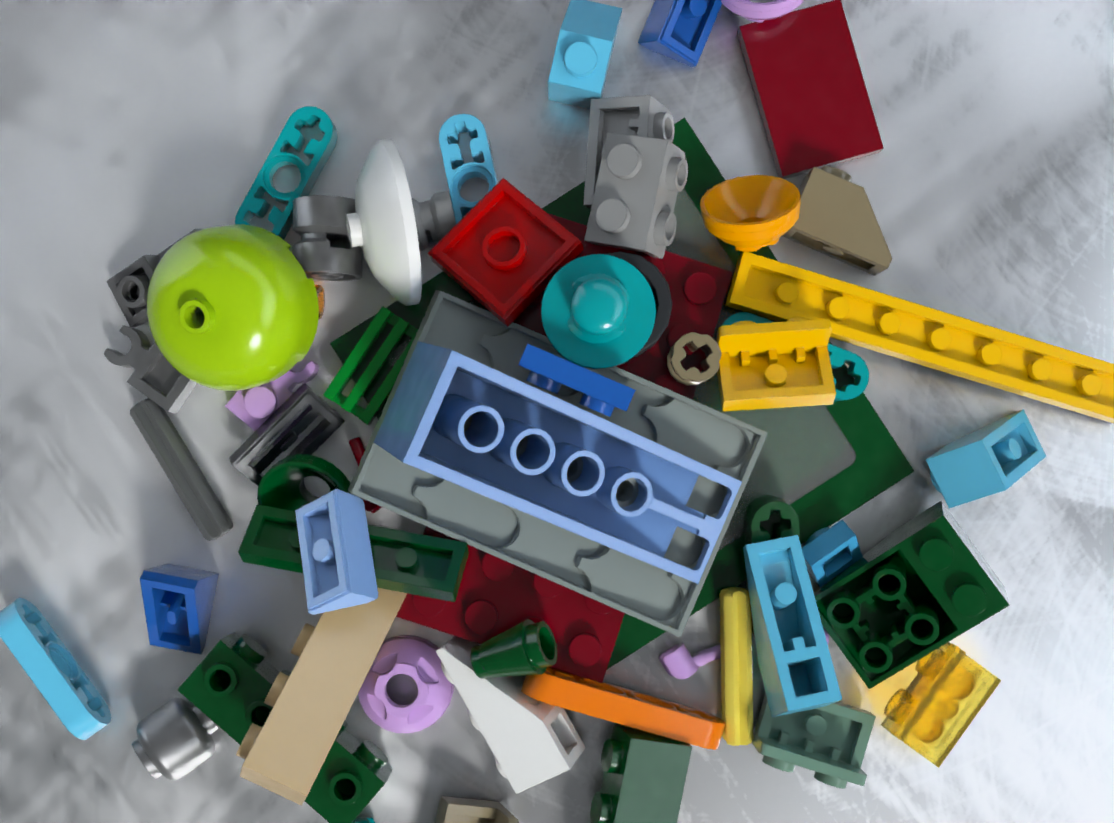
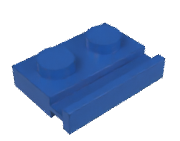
[518,343,636,417]

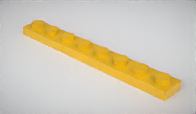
[725,252,1114,423]

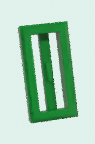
[323,306,418,425]

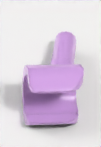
[659,642,721,679]

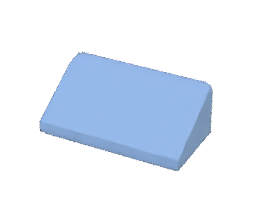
[295,489,378,615]

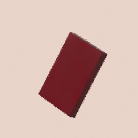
[737,0,884,179]

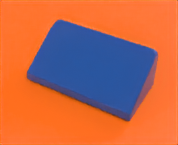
[638,0,722,67]

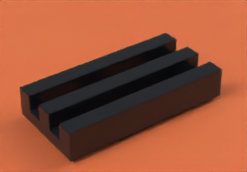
[229,382,345,487]

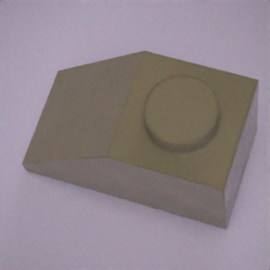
[783,166,892,276]

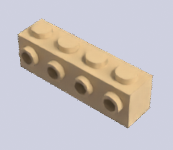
[236,588,407,806]

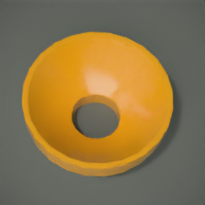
[700,175,801,252]

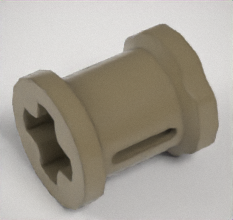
[667,332,721,386]

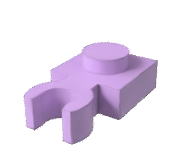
[225,361,320,431]

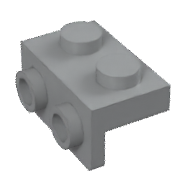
[584,132,688,259]

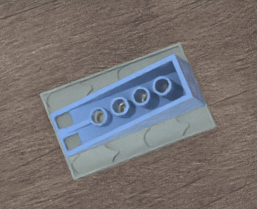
[348,290,768,637]

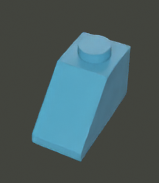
[548,0,622,109]
[926,409,1046,508]

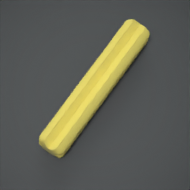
[719,587,754,746]

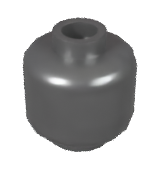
[132,698,219,780]

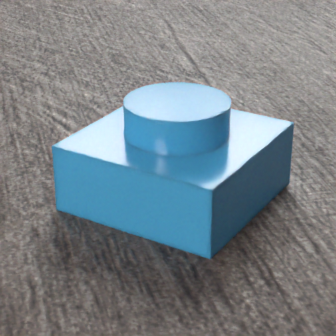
[802,519,863,587]

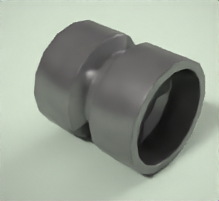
[292,195,363,281]

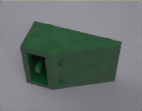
[814,501,1010,689]

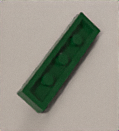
[238,504,469,602]

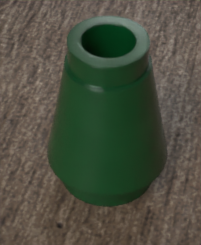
[470,619,557,679]

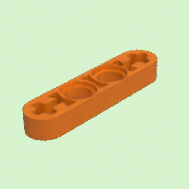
[521,666,726,750]

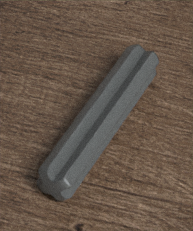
[130,398,233,541]

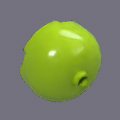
[147,224,319,391]

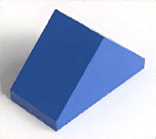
[140,564,219,655]

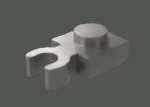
[104,326,197,414]

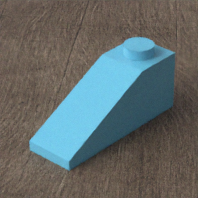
[743,535,842,717]

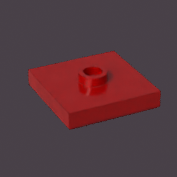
[427,178,584,327]

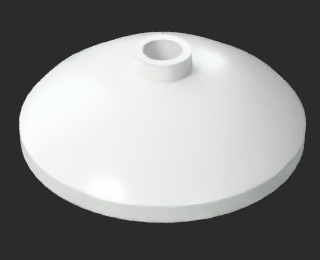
[345,139,422,306]

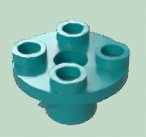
[541,254,656,369]

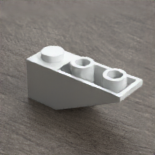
[436,636,586,794]

